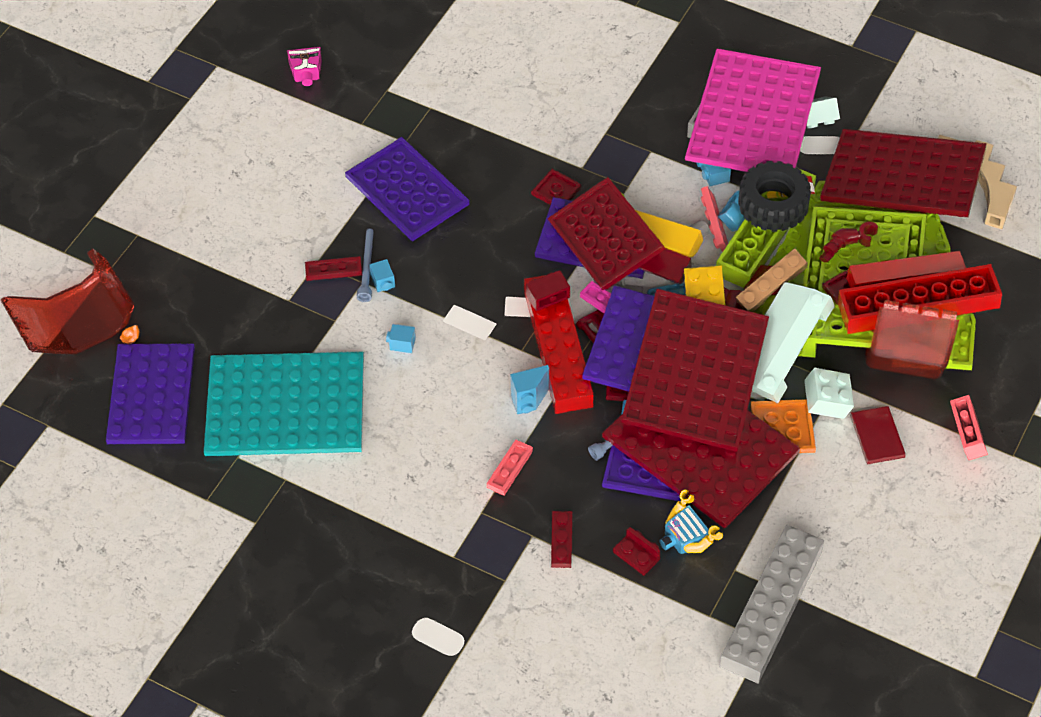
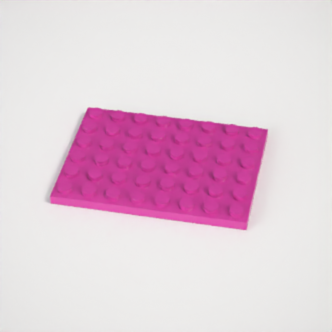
[685,49,821,172]

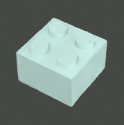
[804,368,854,419]

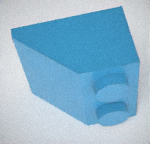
[510,365,549,415]

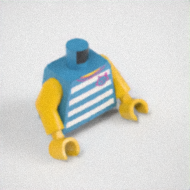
[660,490,723,554]

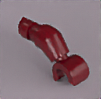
[819,221,878,263]

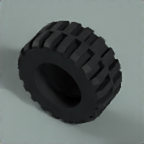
[738,161,811,232]

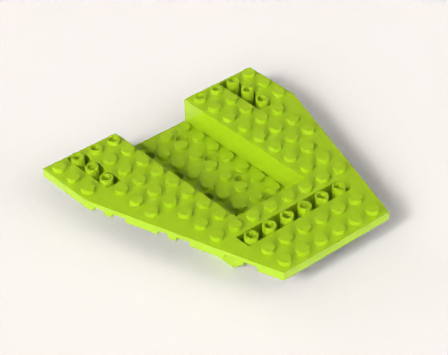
[753,181,976,370]

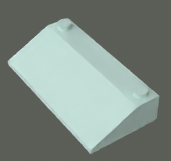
[752,282,835,403]

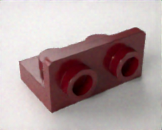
[613,527,660,576]

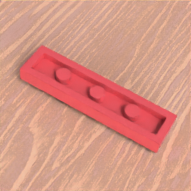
[701,186,728,252]

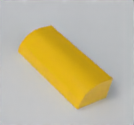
[635,210,703,257]

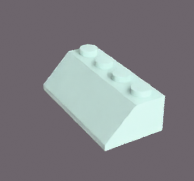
[807,97,840,128]

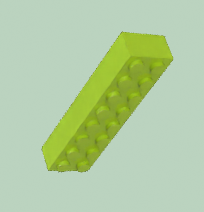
[716,168,816,288]

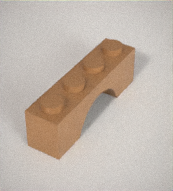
[736,248,807,312]

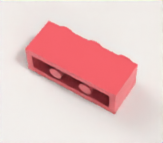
[950,395,988,460]

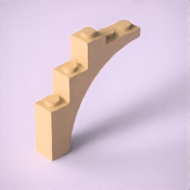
[938,134,1017,229]

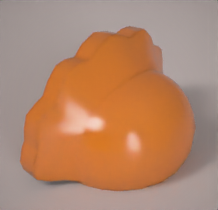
[119,325,140,344]

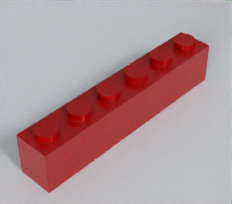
[846,251,966,288]

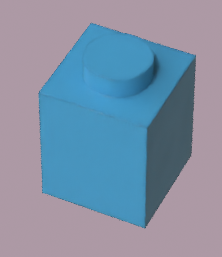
[369,259,395,292]
[386,324,416,353]

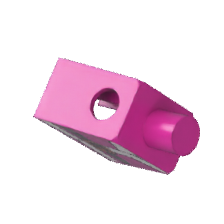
[287,47,322,86]

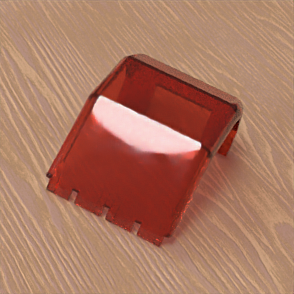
[0,248,135,355]
[865,300,959,379]

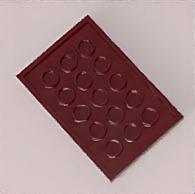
[547,177,665,290]

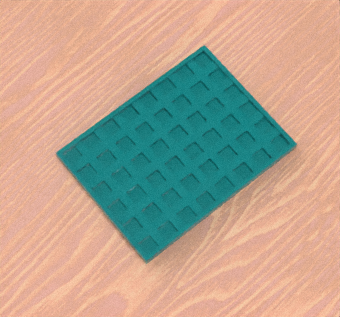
[204,352,364,456]

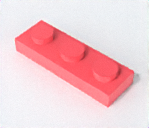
[487,440,533,495]

